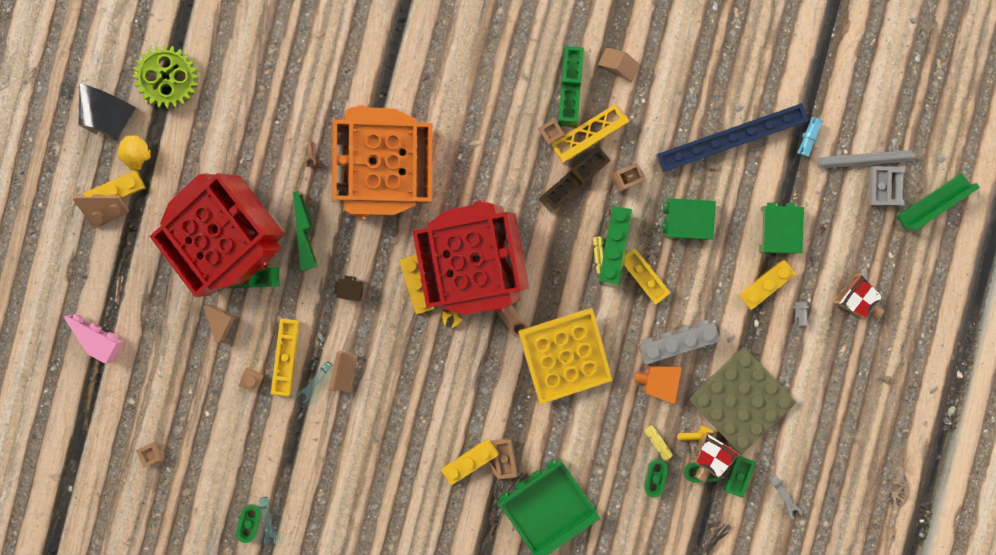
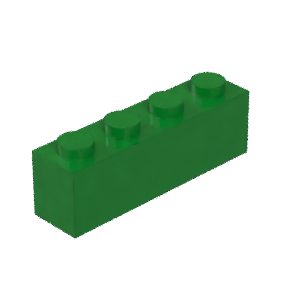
[599,206,633,289]

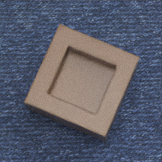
[538,118,565,145]
[239,368,265,393]
[136,441,164,468]

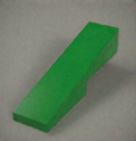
[558,46,584,128]
[293,191,319,271]

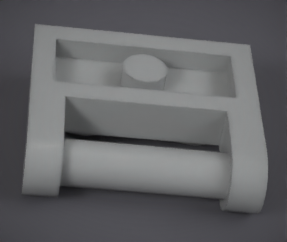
[869,166,905,206]

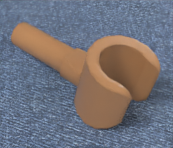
[305,141,318,167]

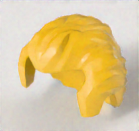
[117,135,151,171]

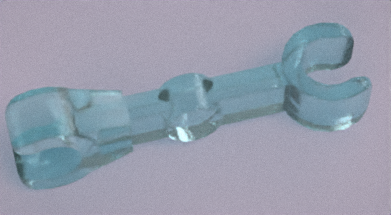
[296,361,333,403]
[258,497,278,546]

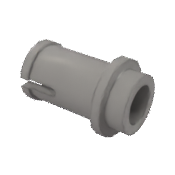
[793,301,809,326]

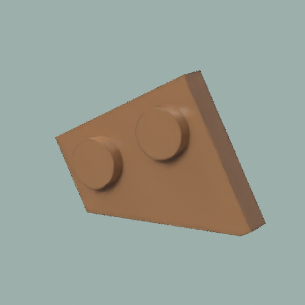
[73,194,129,228]
[475,438,518,479]

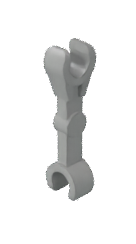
[769,474,802,519]

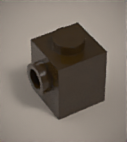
[334,275,365,301]

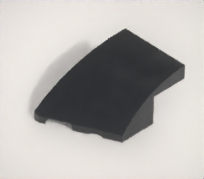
[78,83,136,141]

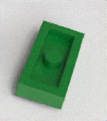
[723,455,756,498]

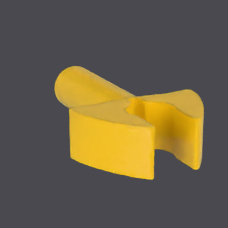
[442,311,463,328]
[677,425,714,441]

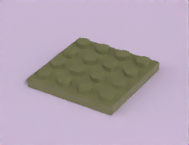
[688,346,797,455]

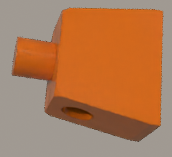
[634,365,682,404]

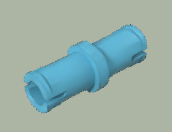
[797,117,823,157]

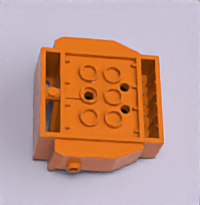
[331,105,433,219]

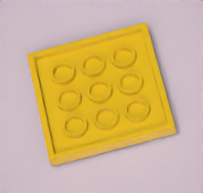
[518,308,612,404]

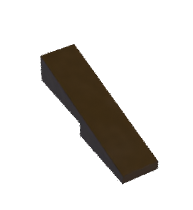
[539,146,611,213]

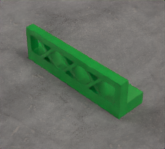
[896,173,980,232]

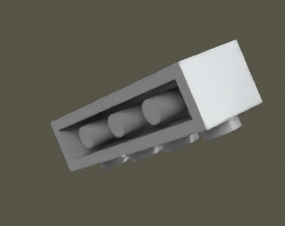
[637,320,720,365]

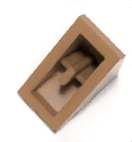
[597,48,640,82]
[610,163,645,193]
[203,304,236,343]

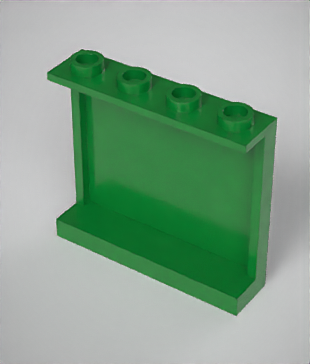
[497,458,600,555]

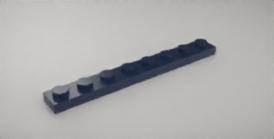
[656,103,808,173]

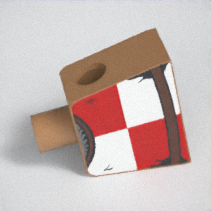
[833,274,884,319]
[692,433,739,483]

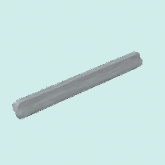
[817,150,914,169]

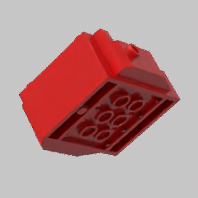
[149,173,285,297]
[412,200,530,315]

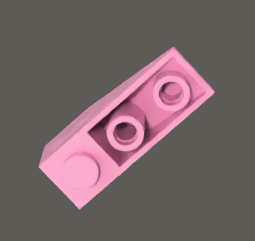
[64,314,123,364]

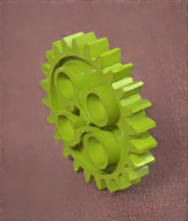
[133,45,199,109]

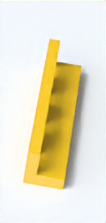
[551,104,629,164]

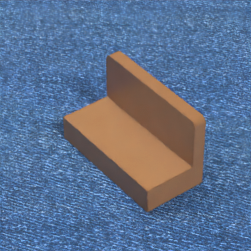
[329,351,359,393]

